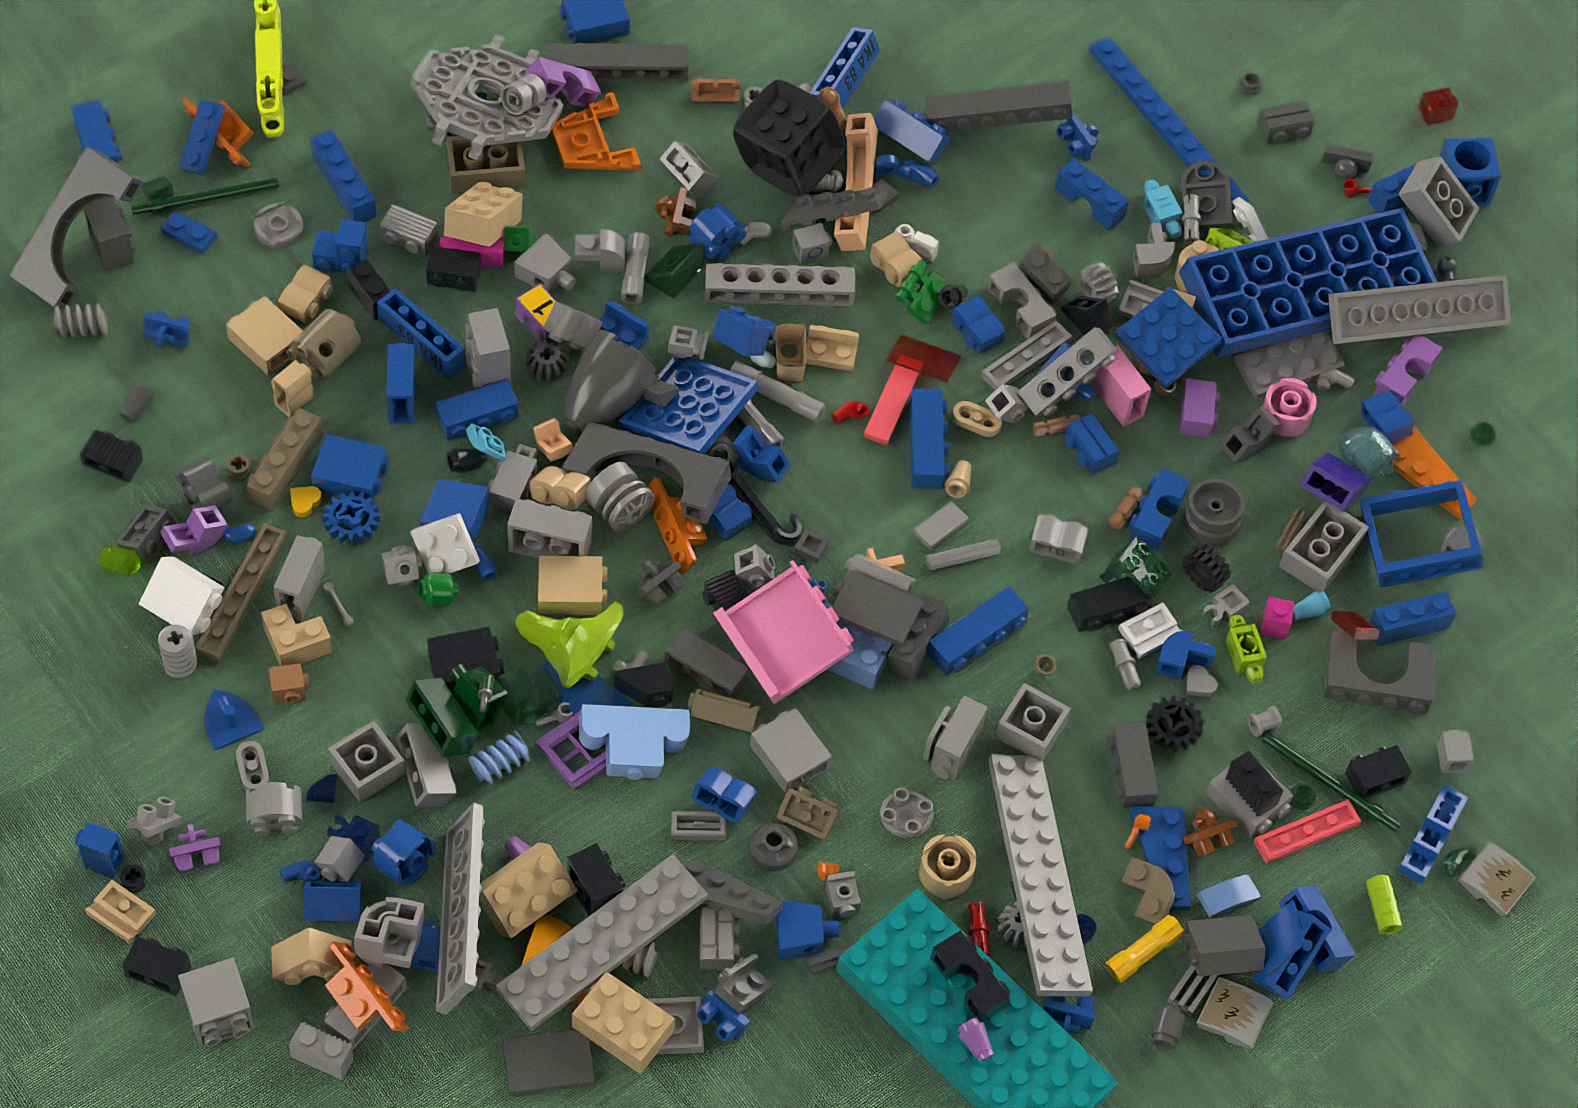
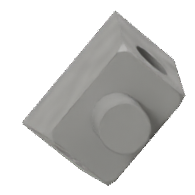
[514,234,576,293]

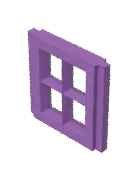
[535,712,606,790]

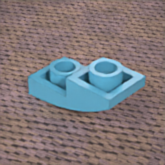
[466,423,506,462]

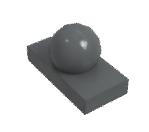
[1322,144,1374,180]

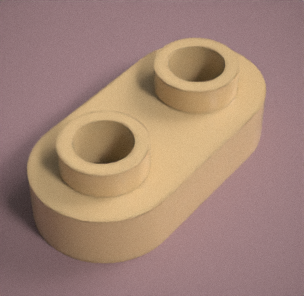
[952,401,1002,437]

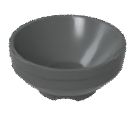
[748,823,798,871]

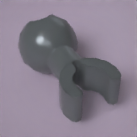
[1437,257,1457,282]

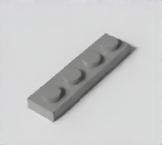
[981,320,1072,390]

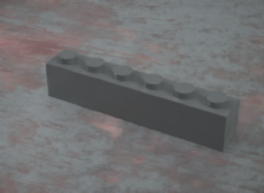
[545,43,689,82]
[925,81,1072,132]

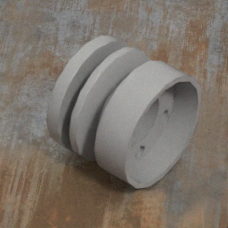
[585,462,655,532]

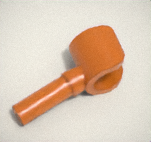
[1124,814,1151,849]

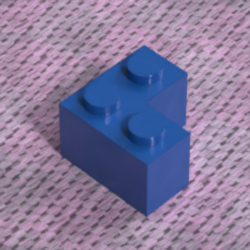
[312,219,369,275]

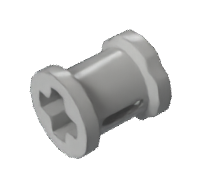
[1247,706,1282,737]

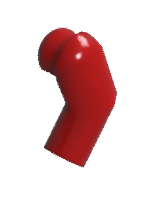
[831,401,870,424]

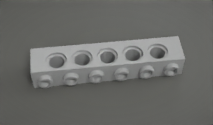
[705,263,855,306]

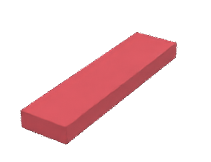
[864,355,923,446]
[1254,799,1362,864]

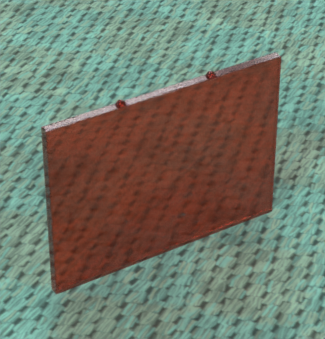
[886,334,961,383]

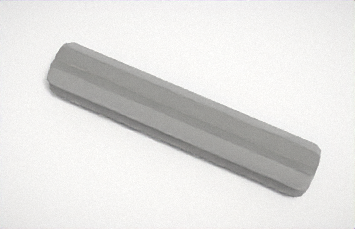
[926,539,1001,570]

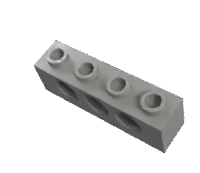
[1018,327,1119,417]

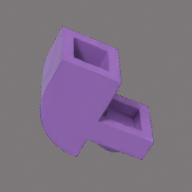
[161,505,227,556]

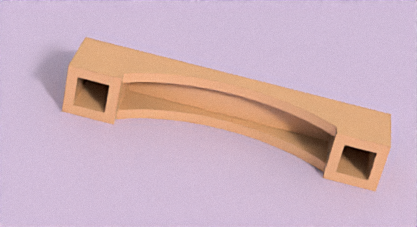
[834,113,878,251]

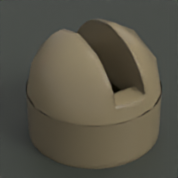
[1154,379,1176,396]
[1034,654,1057,677]

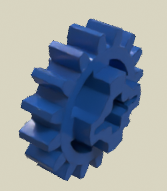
[323,491,380,545]

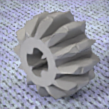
[1079,263,1118,303]
[998,901,1027,949]

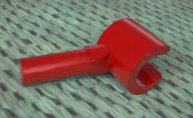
[1343,179,1372,198]

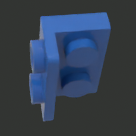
[598,301,649,350]

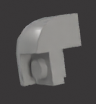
[354,897,424,969]

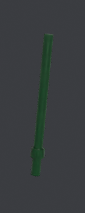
[131,177,279,215]
[1262,733,1402,833]

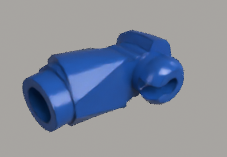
[898,159,939,188]
[473,543,498,581]

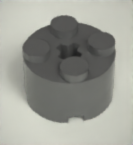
[174,457,232,509]

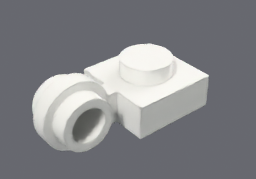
[895,224,939,262]

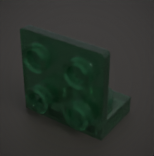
[1099,536,1172,599]

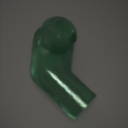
[1443,845,1476,877]

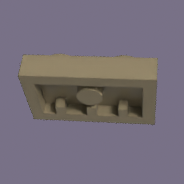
[776,786,841,840]

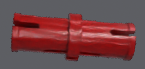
[968,901,990,957]

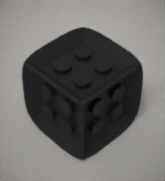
[733,79,845,197]

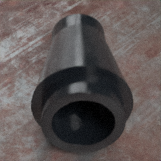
[939,285,968,309]
[447,449,487,474]

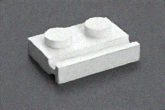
[1118,603,1182,659]

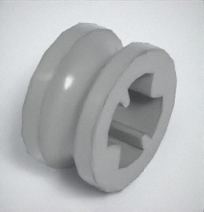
[743,87,763,108]

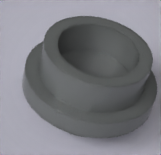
[1239,72,1263,95]

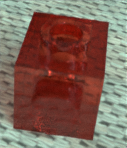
[1418,87,1458,126]

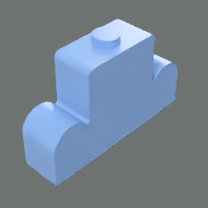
[579,704,690,780]

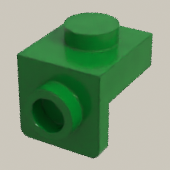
[504,226,534,253]

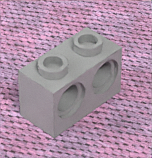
[660,141,719,195]

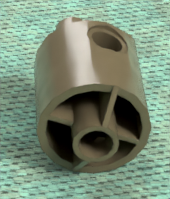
[286,309,361,381]

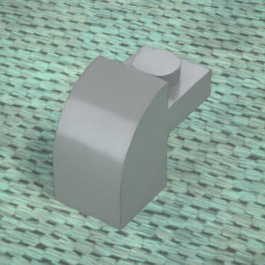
[1132,223,1175,279]
[575,229,625,273]

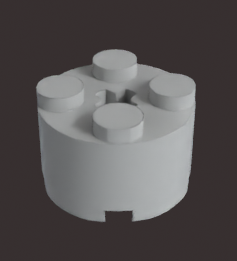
[246,782,302,836]

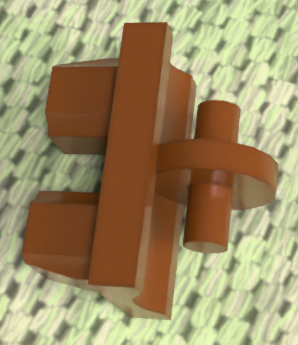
[655,187,697,237]
[1183,808,1238,856]

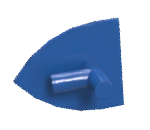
[205,689,265,750]

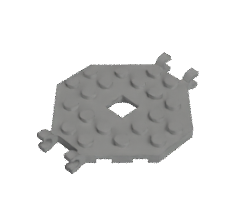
[410,34,563,160]

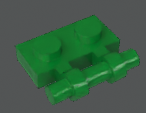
[895,260,949,325]

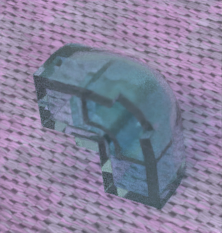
[1338,426,1401,478]

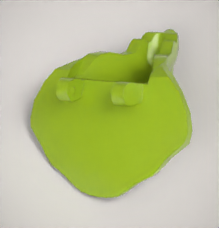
[515,601,623,689]

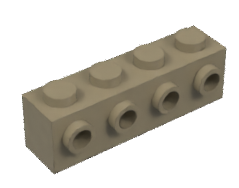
[246,408,323,512]

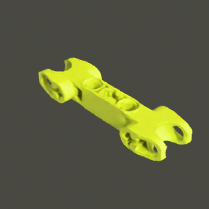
[254,0,284,138]

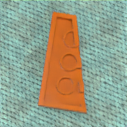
[1379,426,1477,520]

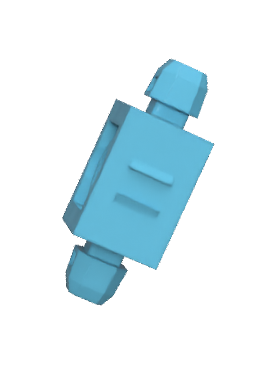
[1143,179,1182,239]

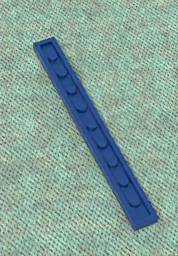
[1089,36,1249,210]

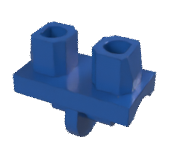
[1056,113,1099,162]
[143,311,190,348]
[697,988,750,1042]
[1043,996,1096,1033]

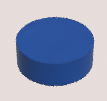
[875,155,899,175]

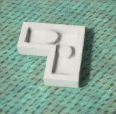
[1231,197,1268,242]

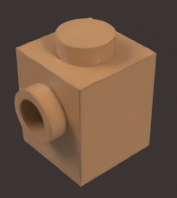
[269,663,310,704]

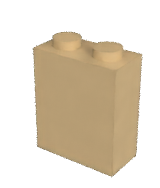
[226,296,303,375]
[538,556,607,615]

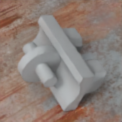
[127,797,182,845]

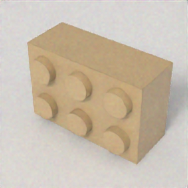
[444,182,523,247]
[479,842,578,938]
[572,971,675,1074]

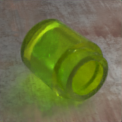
[99,545,140,577]

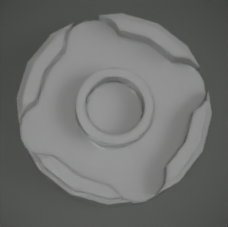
[253,203,303,248]

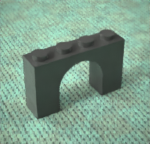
[1323,630,1436,713]

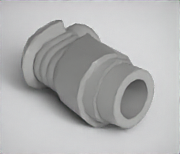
[811,170,844,193]

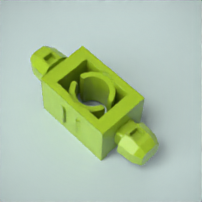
[1226,615,1267,684]

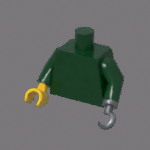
[450,664,508,731]

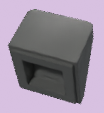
[643,380,679,407]

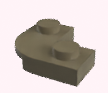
[1121,857,1175,925]

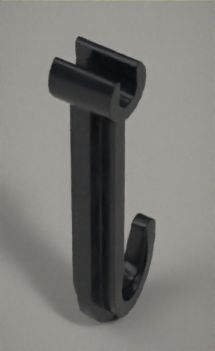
[728,461,803,545]

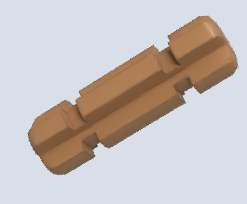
[1032,414,1081,437]
[1108,487,1144,530]

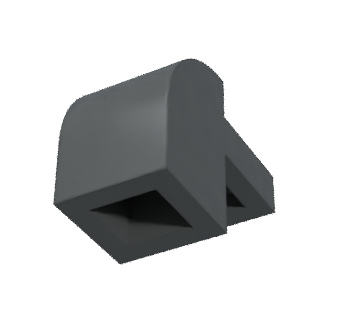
[1219,407,1280,463]

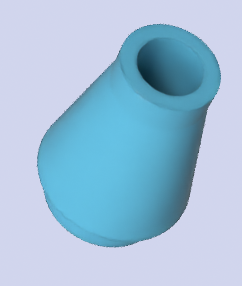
[1293,591,1331,621]

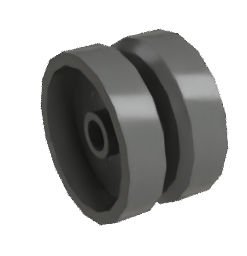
[1185,479,1245,545]

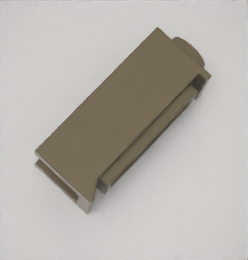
[687,689,761,733]

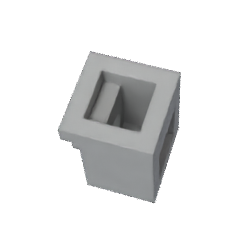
[825,871,861,917]

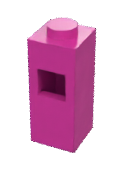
[439,235,505,267]

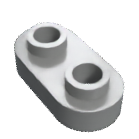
[236,741,270,792]

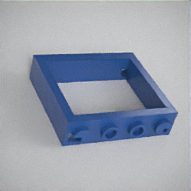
[1360,480,1483,588]

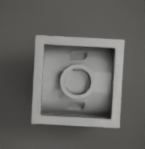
[178,957,255,1047]

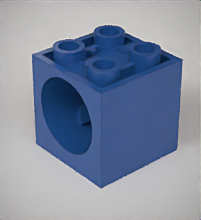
[1439,137,1501,206]

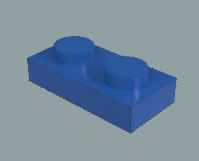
[161,211,217,254]

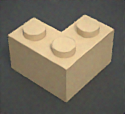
[261,604,332,666]
[271,928,352,985]

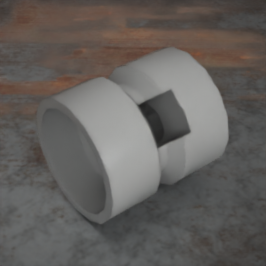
[500,73,547,115]

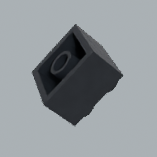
[567,843,625,917]

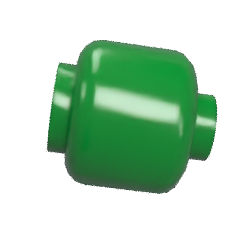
[418,572,459,607]

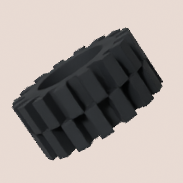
[1182,543,1231,593]

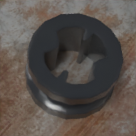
[120,865,147,893]

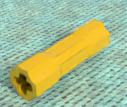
[1105,915,1184,983]

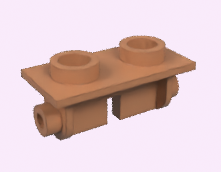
[691,77,740,102]

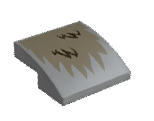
[1458,842,1536,917]
[1197,977,1273,1049]

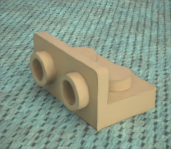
[806,325,859,372]

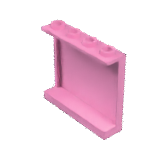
[713,560,854,704]

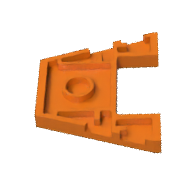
[551,92,641,171]

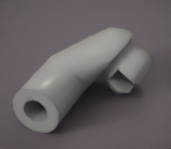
[740,222,771,246]
[1316,369,1355,391]

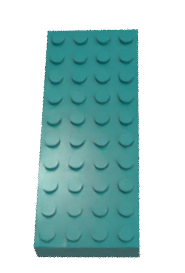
[836,888,1119,1108]

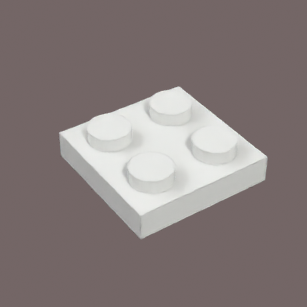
[410,513,480,573]

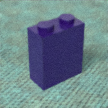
[1300,452,1372,512]

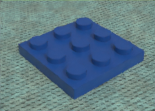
[1114,287,1222,388]

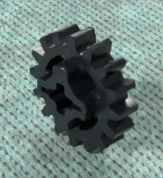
[1146,695,1204,752]

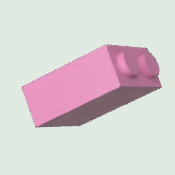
[1090,345,1151,427]

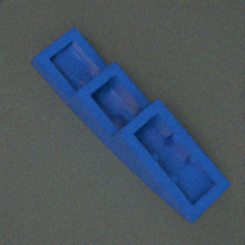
[1398,785,1468,884]

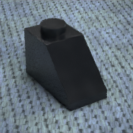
[1060,295,1116,335]
[614,662,673,707]

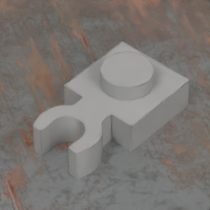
[1202,584,1250,627]

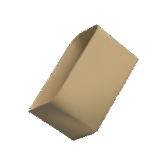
[776,324,806,381]

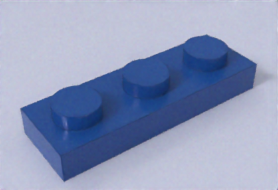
[178,99,226,176]

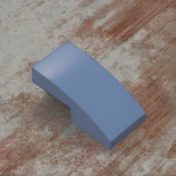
[1197,874,1261,918]

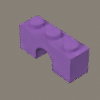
[524,57,601,108]
[1374,334,1443,406]

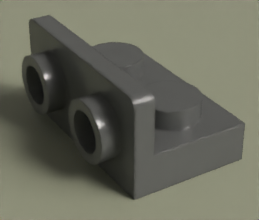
[115,504,177,564]
[714,953,773,1013]

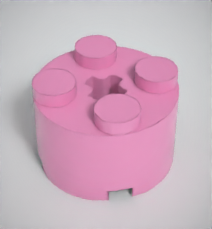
[1262,378,1317,437]

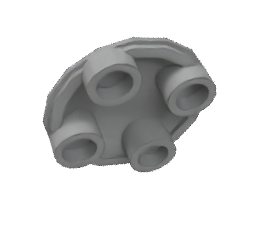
[880,787,934,838]

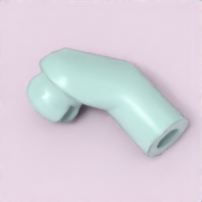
[750,350,776,369]

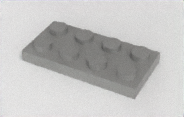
[1234,331,1346,400]

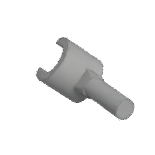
[535,702,573,727]

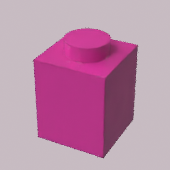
[1260,597,1294,639]

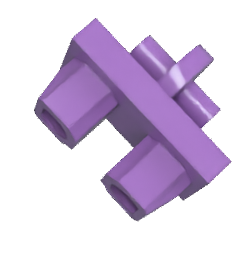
[169,824,221,872]

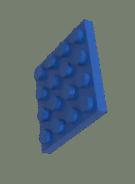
[619,356,760,454]

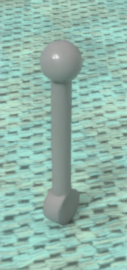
[323,582,354,626]

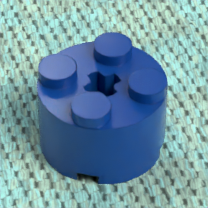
[687,203,747,261]
[372,819,436,887]

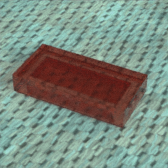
[1331,610,1379,639]

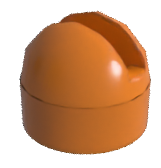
[817,862,840,881]

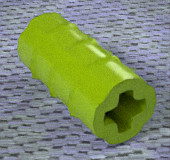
[1366,875,1403,935]

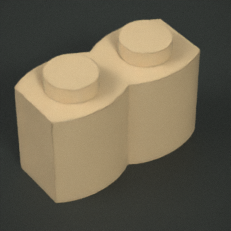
[870,232,922,287]
[278,264,333,323]
[271,360,313,417]
[530,466,591,510]

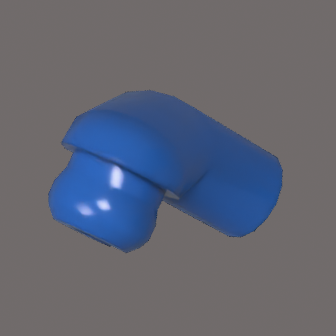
[221,523,256,544]
[279,861,321,883]

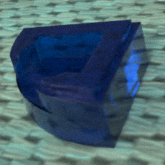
[306,774,338,803]

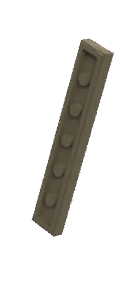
[195,523,288,663]

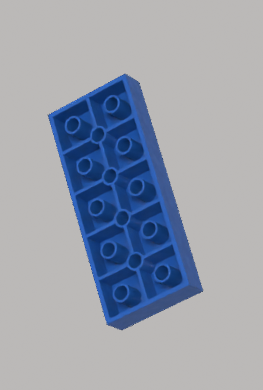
[1179,208,1437,358]

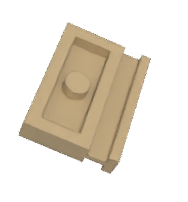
[85,880,156,944]

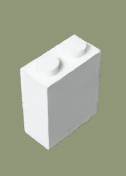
[139,556,224,635]

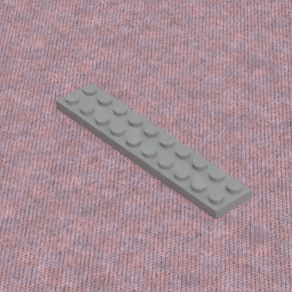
[988,754,1093,997]

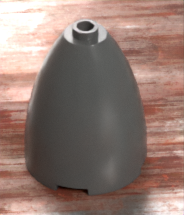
[564,330,660,434]

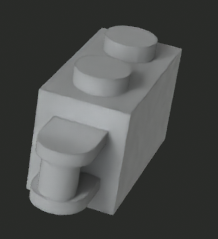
[488,444,537,512]

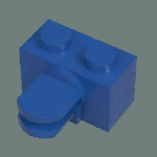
[712,306,777,356]

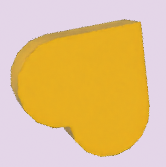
[290,486,322,517]

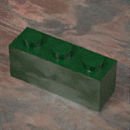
[405,678,479,757]

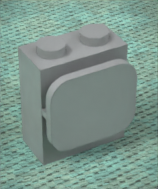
[923,696,988,782]

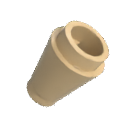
[945,460,972,498]

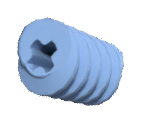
[468,731,530,784]

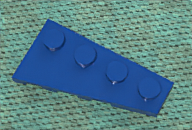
[1129,806,1191,911]

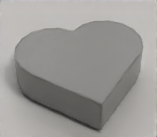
[1186,665,1218,697]

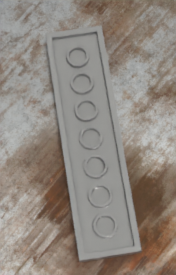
[1328,275,1511,344]
[436,803,485,1015]
[496,855,708,1031]

